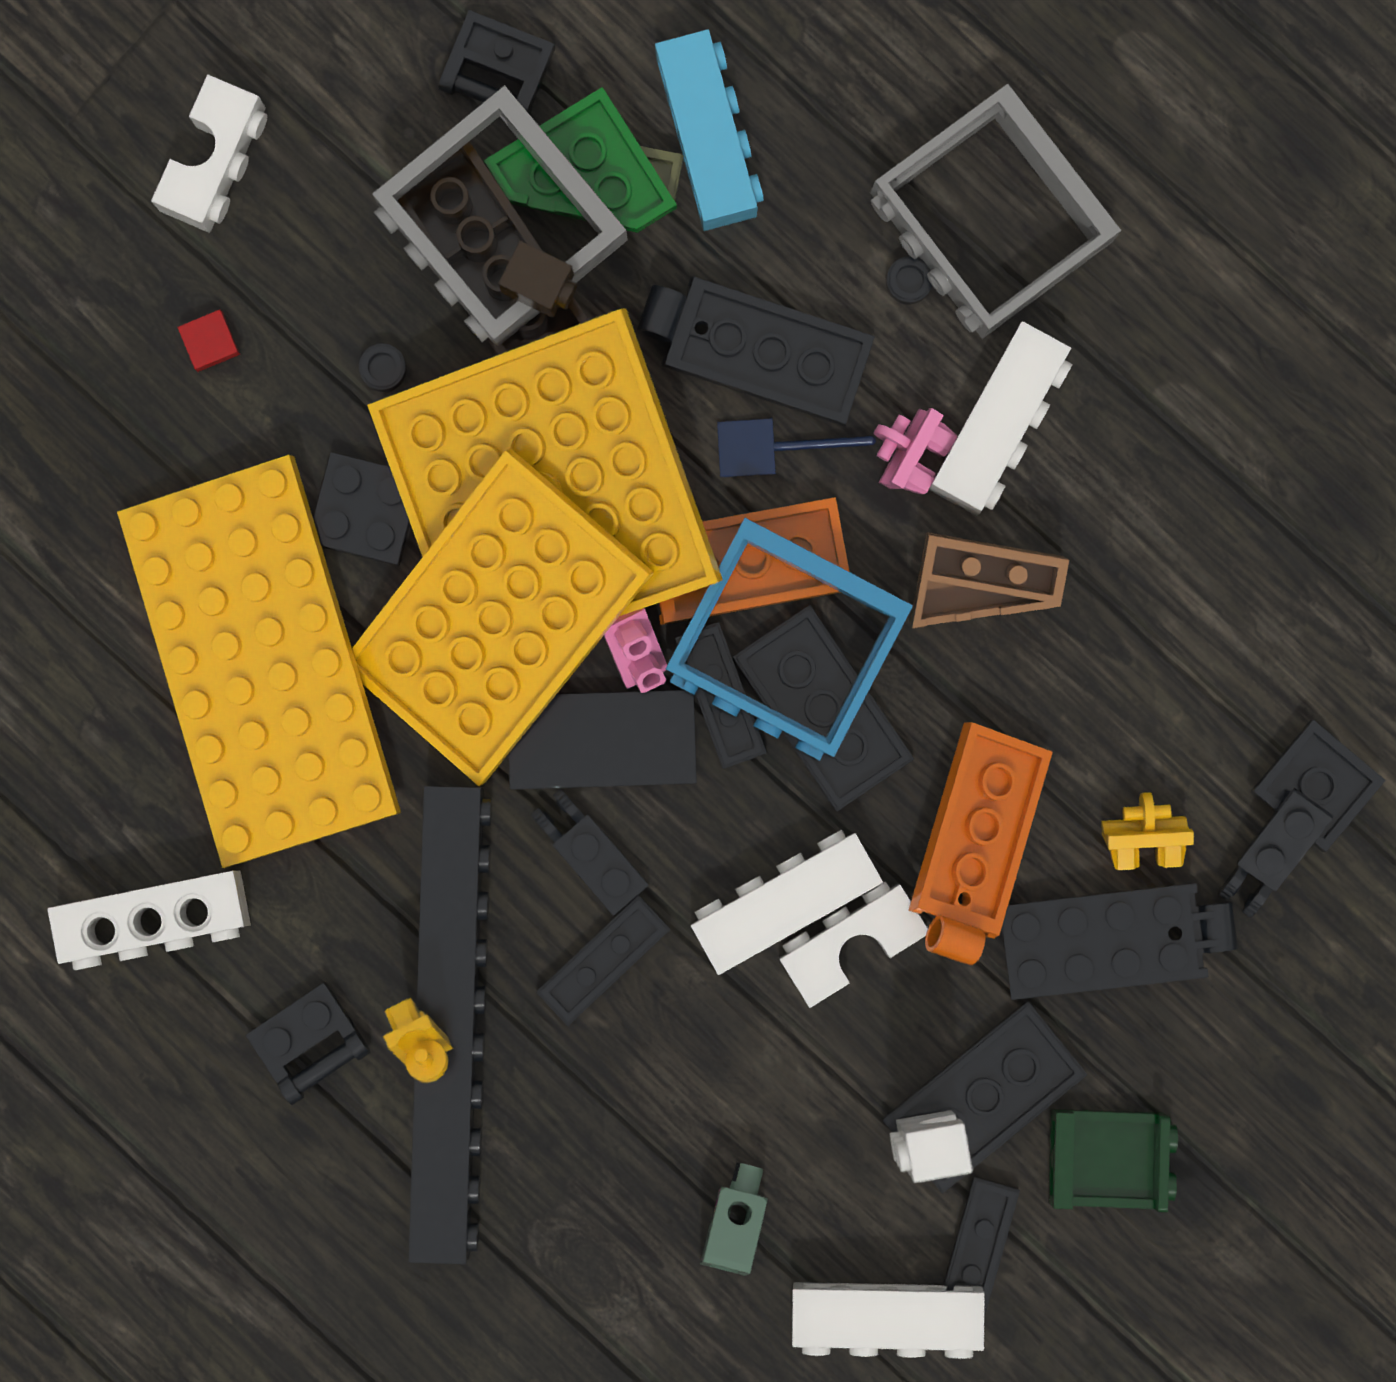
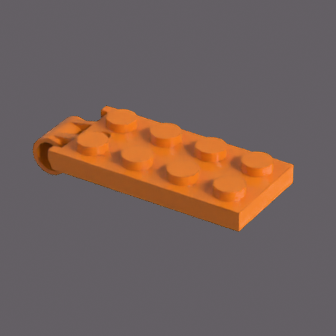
[659,497,849,625]
[908,722,1053,965]

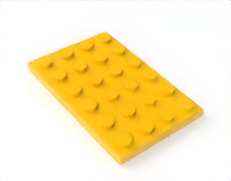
[352,449,654,786]

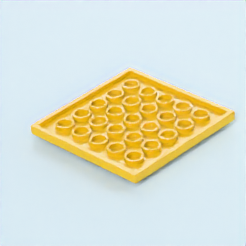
[367,308,723,616]

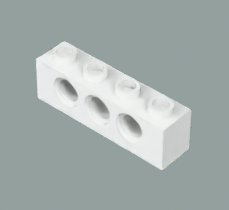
[47,870,251,970]

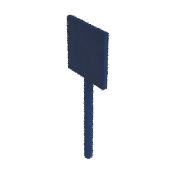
[717,418,876,478]

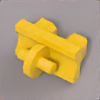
[1101,792,1194,870]
[383,998,453,1083]

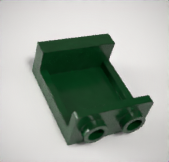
[1048,1109,1178,1212]

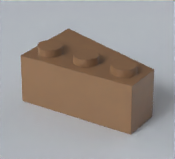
[910,532,1069,628]

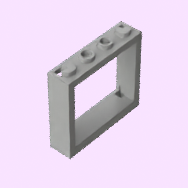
[870,84,1121,339]
[372,85,628,347]

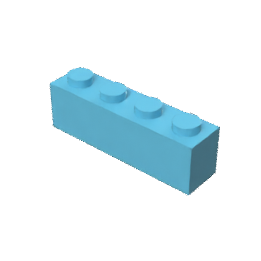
[655,29,764,231]

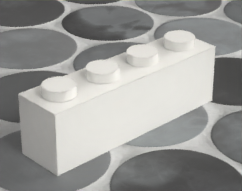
[929,321,1072,516]
[691,830,883,975]
[792,1282,984,1358]

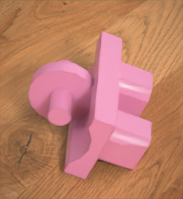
[874,408,957,494]
[604,608,667,693]

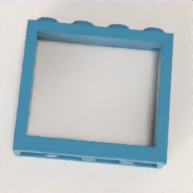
[666,518,913,760]

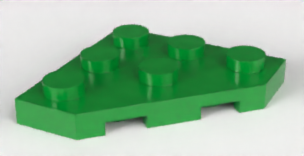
[483,87,677,233]

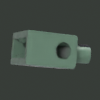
[700,1163,767,1276]

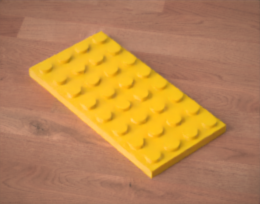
[117,455,401,868]

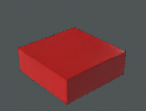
[177,310,240,372]

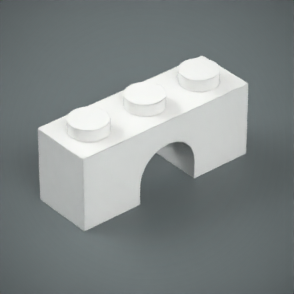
[151,75,267,233]
[779,881,928,1008]
[889,1110,973,1183]

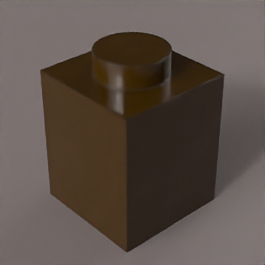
[498,241,578,318]

